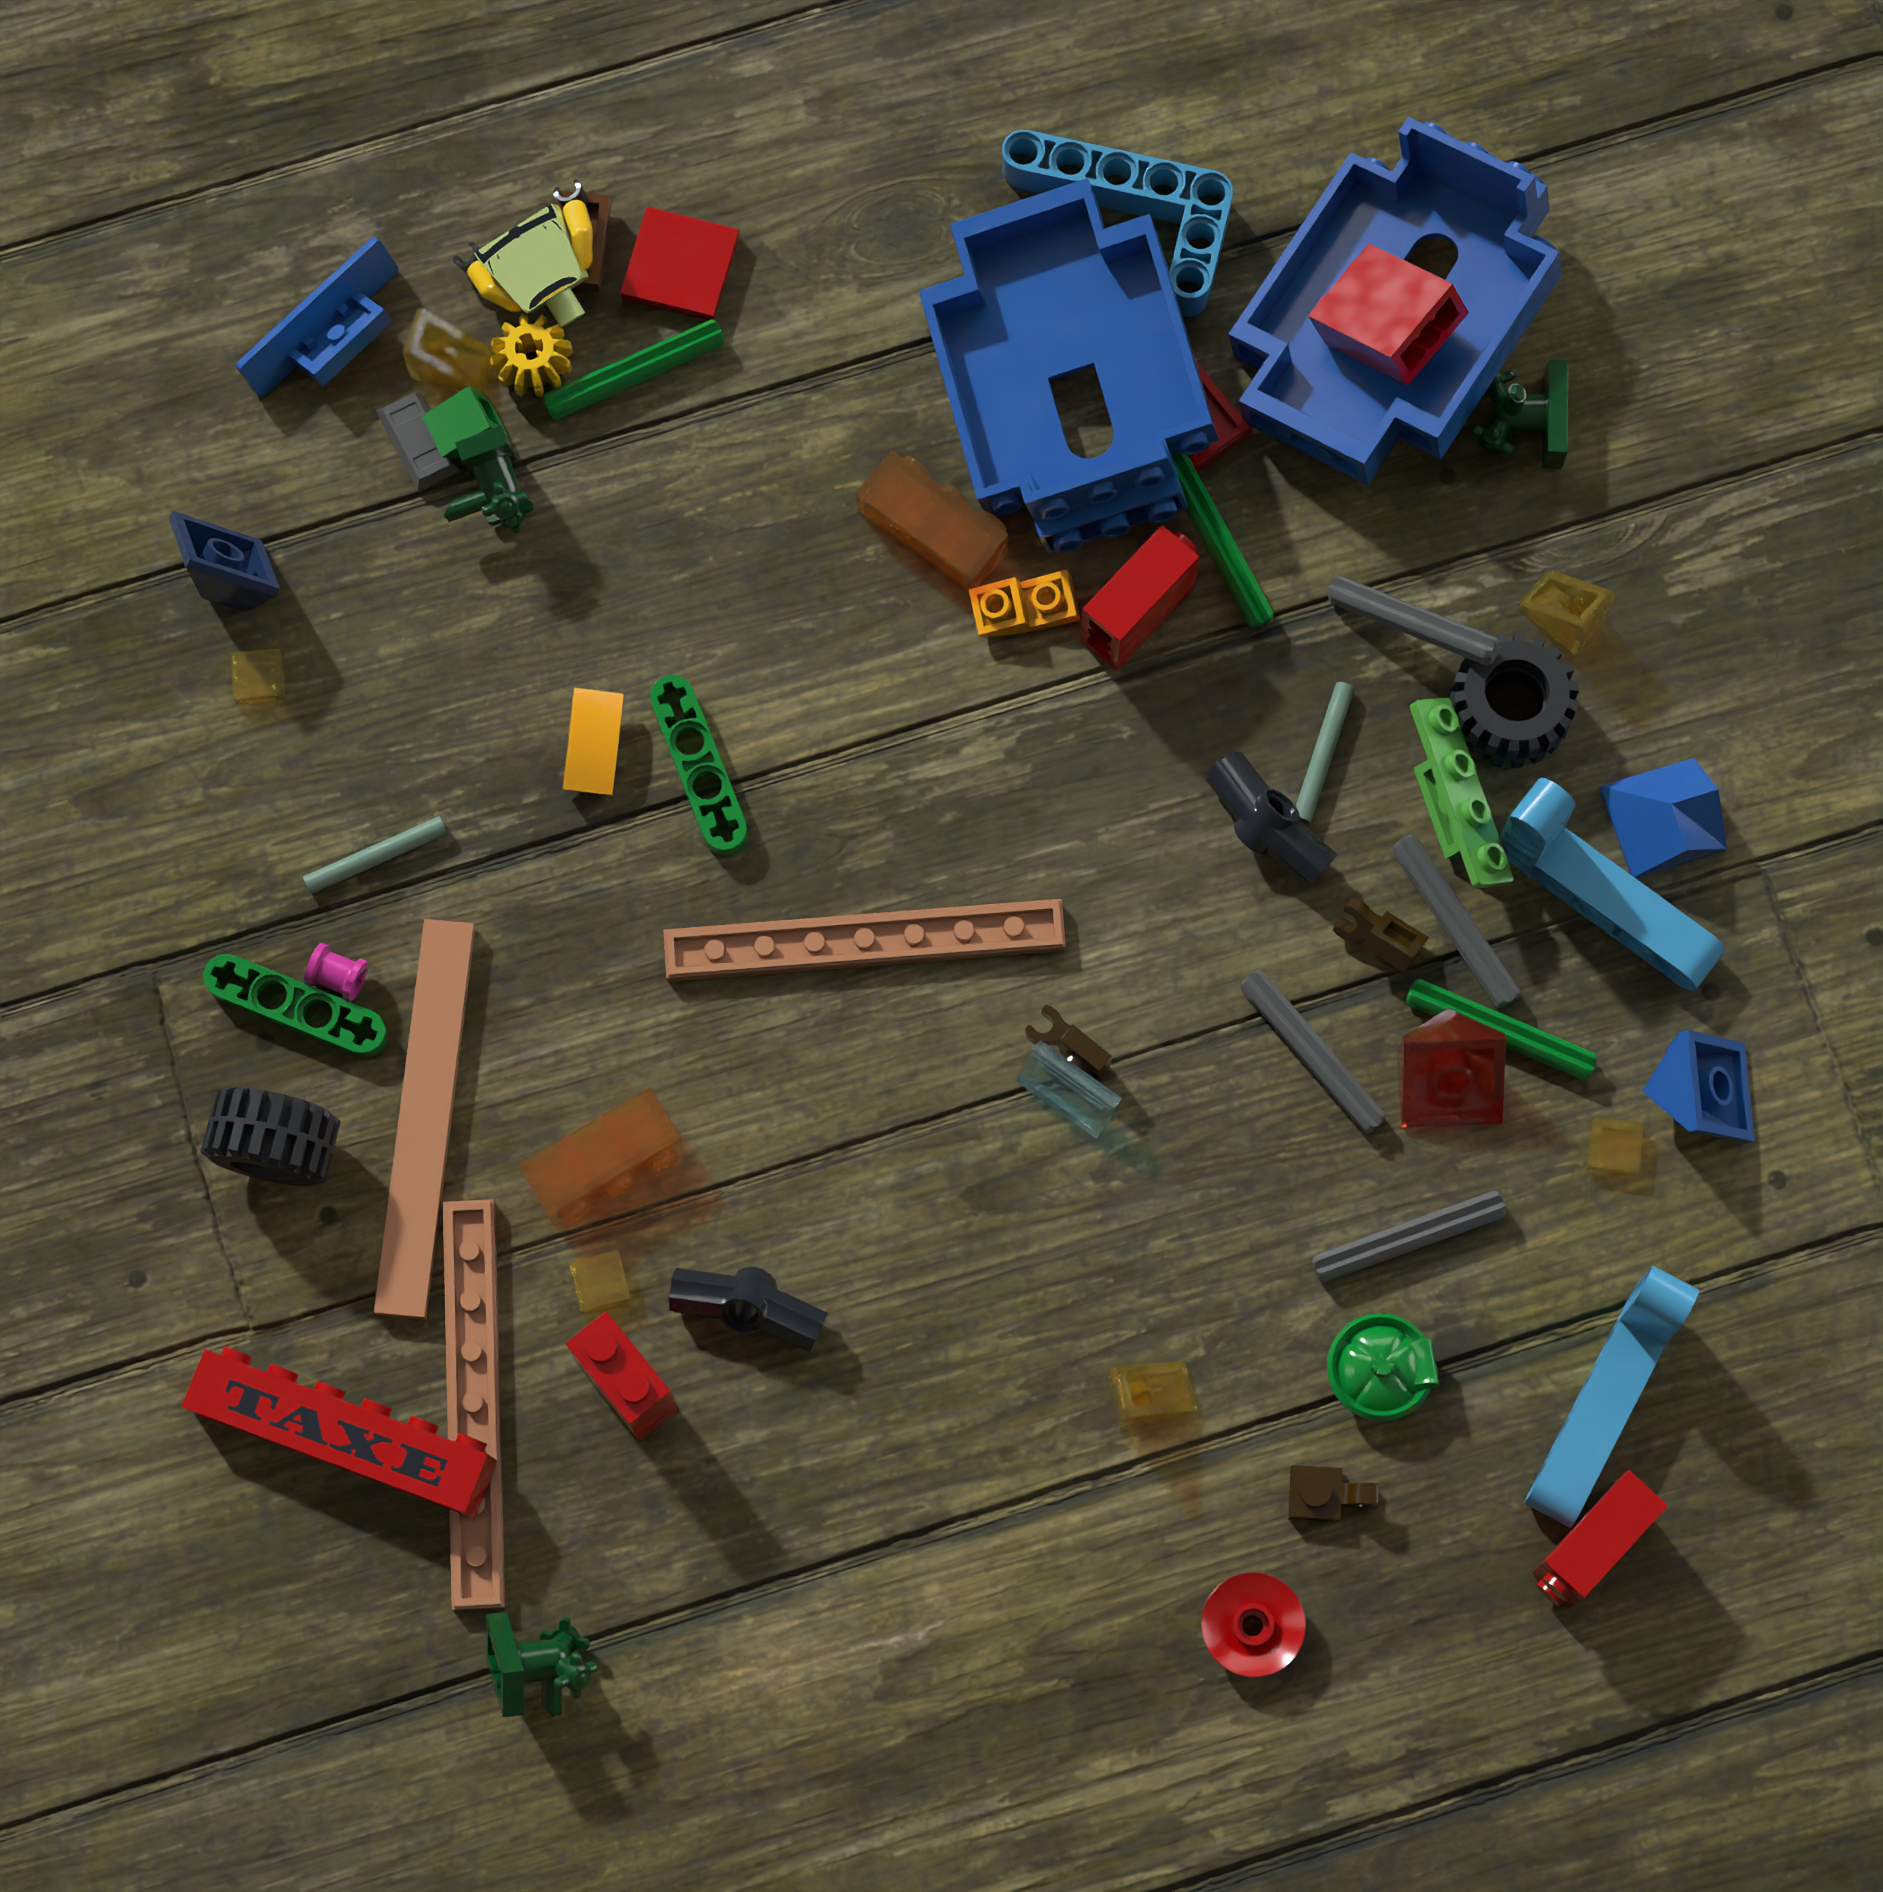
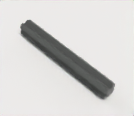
[1326,576,1501,665]
[1392,834,1520,1009]
[1240,969,1386,1134]
[1312,1191,1506,1283]

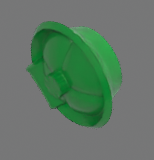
[1327,1313,1439,1421]

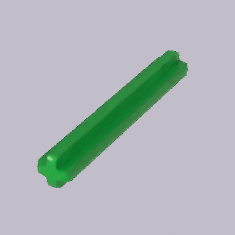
[543,320,724,419]
[1173,453,1274,629]
[1406,979,1598,1080]

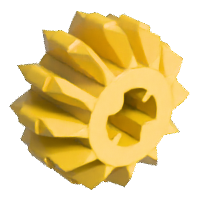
[490,313,573,398]

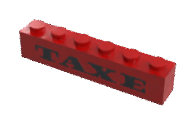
[181,1346,497,1519]

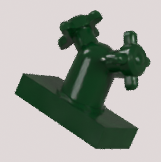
[1471,359,1568,469]
[444,425,534,533]
[486,1612,598,1717]

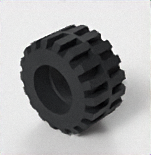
[1449,632,1579,769]
[201,1087,341,1186]

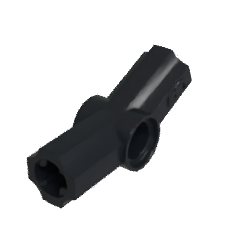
[1206,752,1338,888]
[668,1267,828,1352]

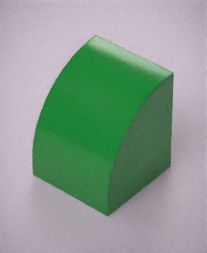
[421,386,509,459]

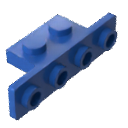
[236,237,399,397]

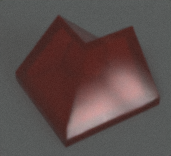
[1396,1008,1506,1127]

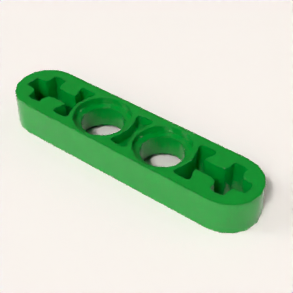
[650,675,748,857]
[203,954,388,1059]

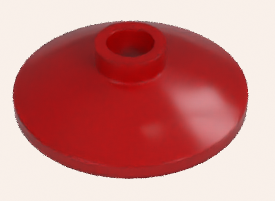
[1201,1572,1306,1678]

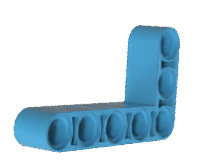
[1002,130,1233,317]
[1500,778,1725,991]
[1524,1265,1700,1528]

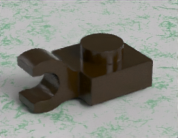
[1332,898,1429,973]
[1025,1005,1112,1082]
[1288,1465,1379,1522]

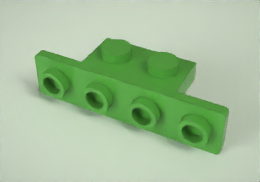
[1410,698,1513,888]

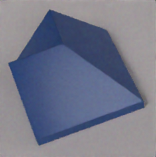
[1599,758,1727,879]
[1642,1030,1755,1143]

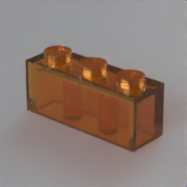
[856,450,1008,592]
[518,1087,684,1225]

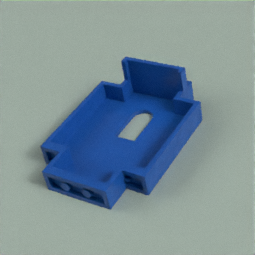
[1229,117,1562,485]
[919,178,1219,554]

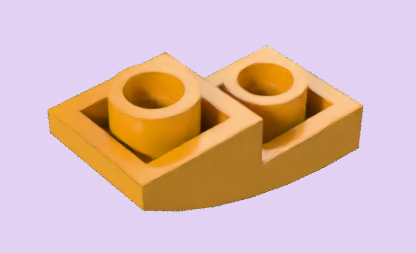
[969,569,1081,638]
[563,687,623,795]

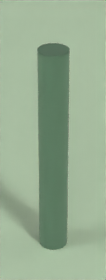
[1296,682,1355,825]
[303,816,448,894]

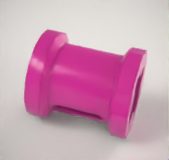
[304,943,369,1002]

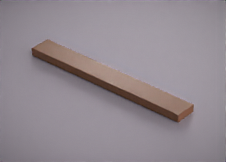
[663,899,1066,982]
[374,919,476,1320]
[443,1199,505,1611]

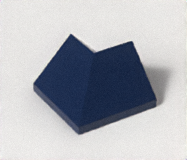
[169,511,280,612]

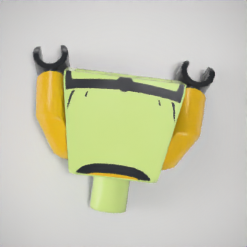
[453,179,593,328]

